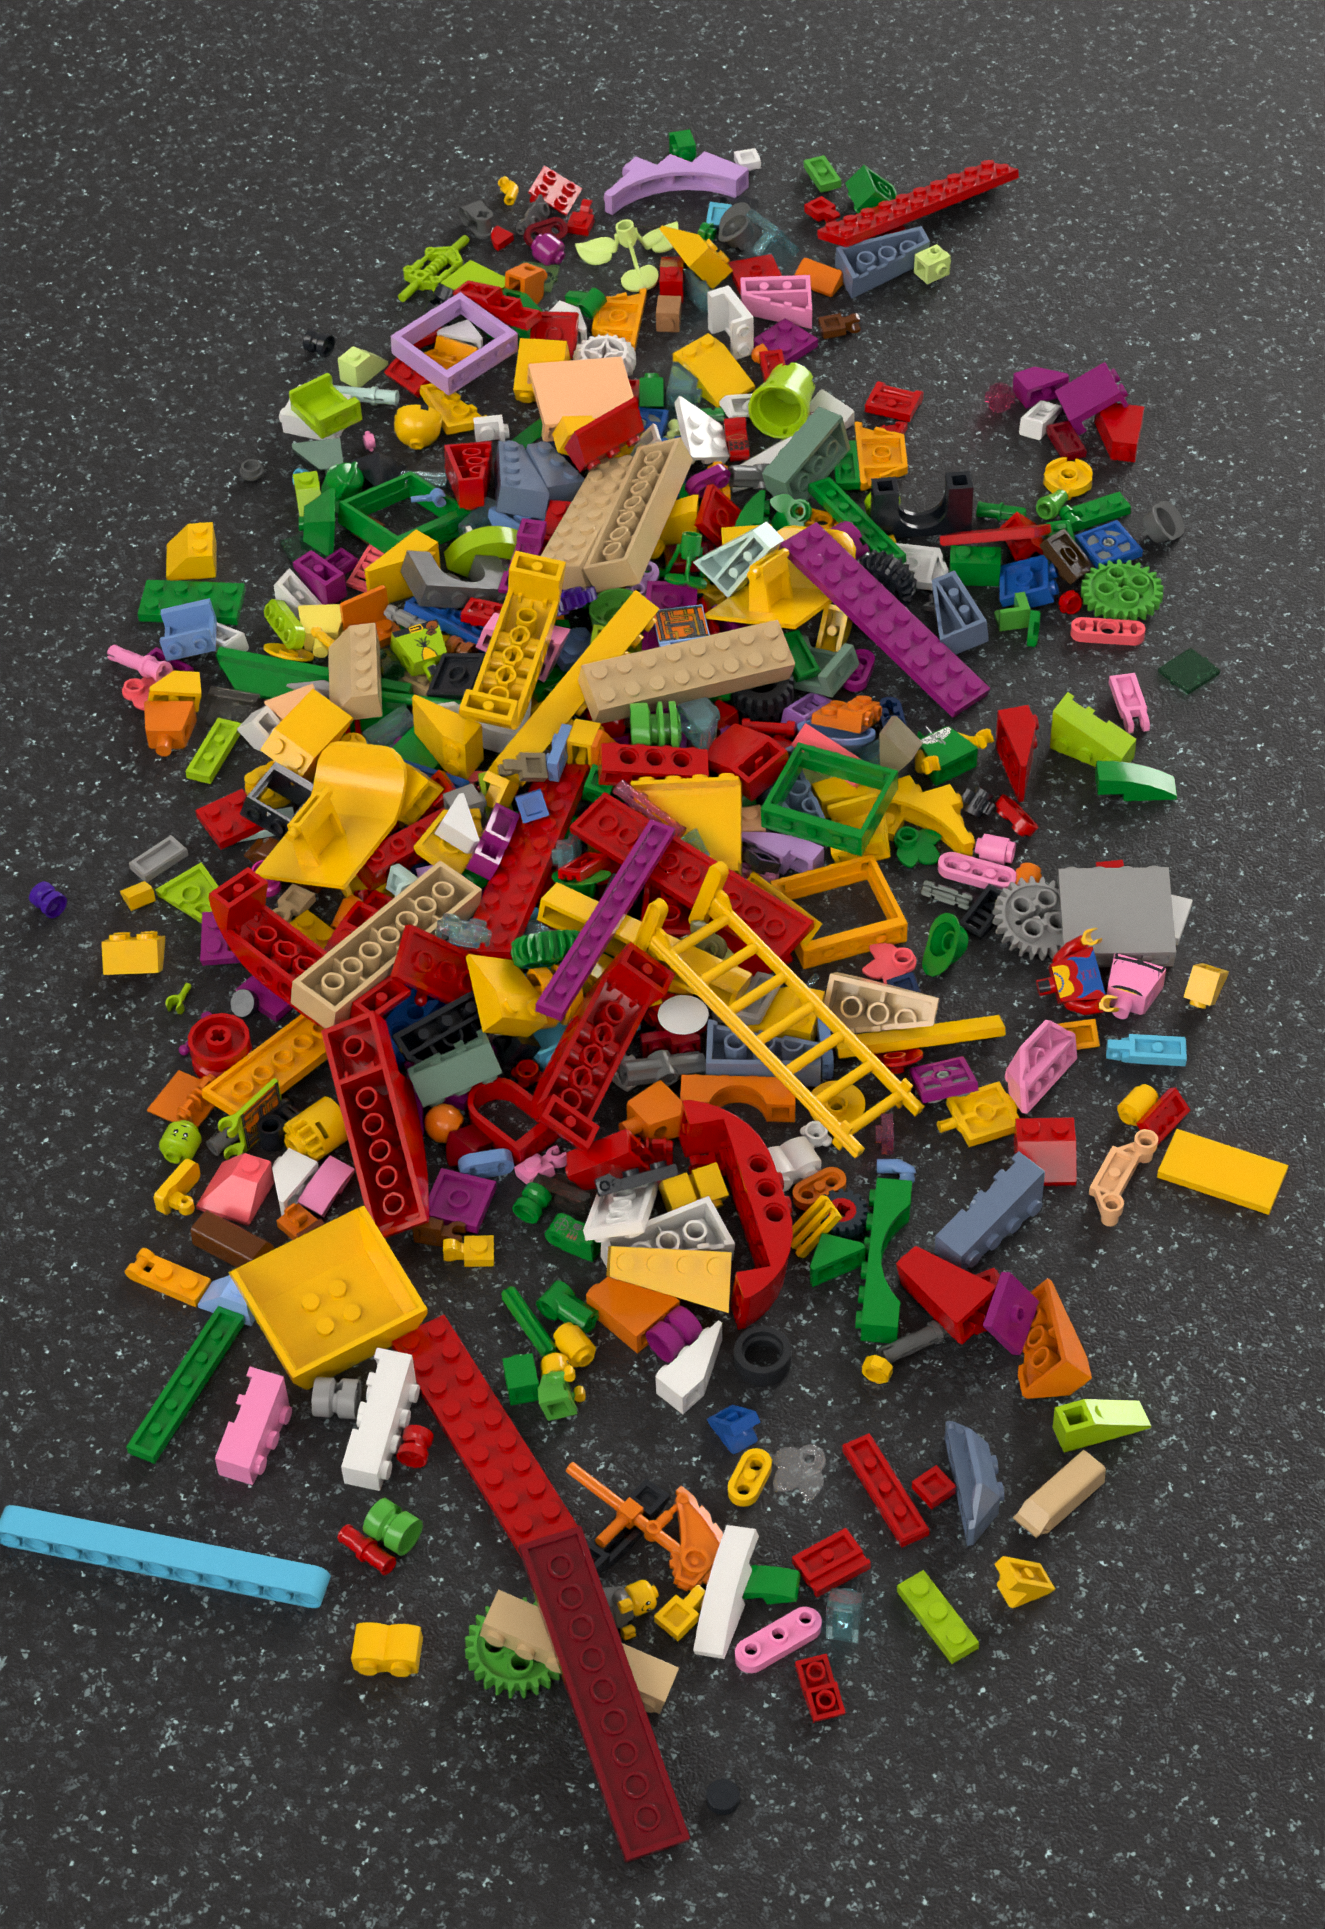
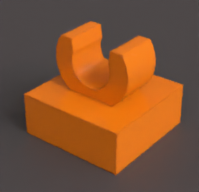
[276,1203,318,1240]

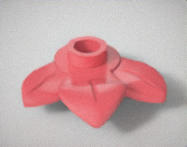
[122,677,156,710]
[862,943,917,984]

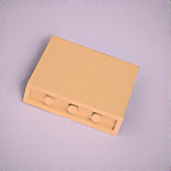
[527,357,634,442]

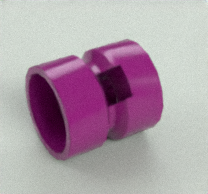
[646,1306,703,1363]

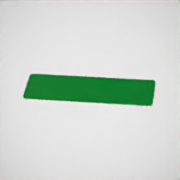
[511,418,543,448]

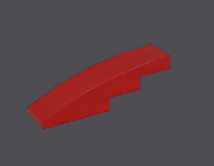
[453,280,543,331]

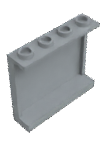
[1056,866,1176,967]

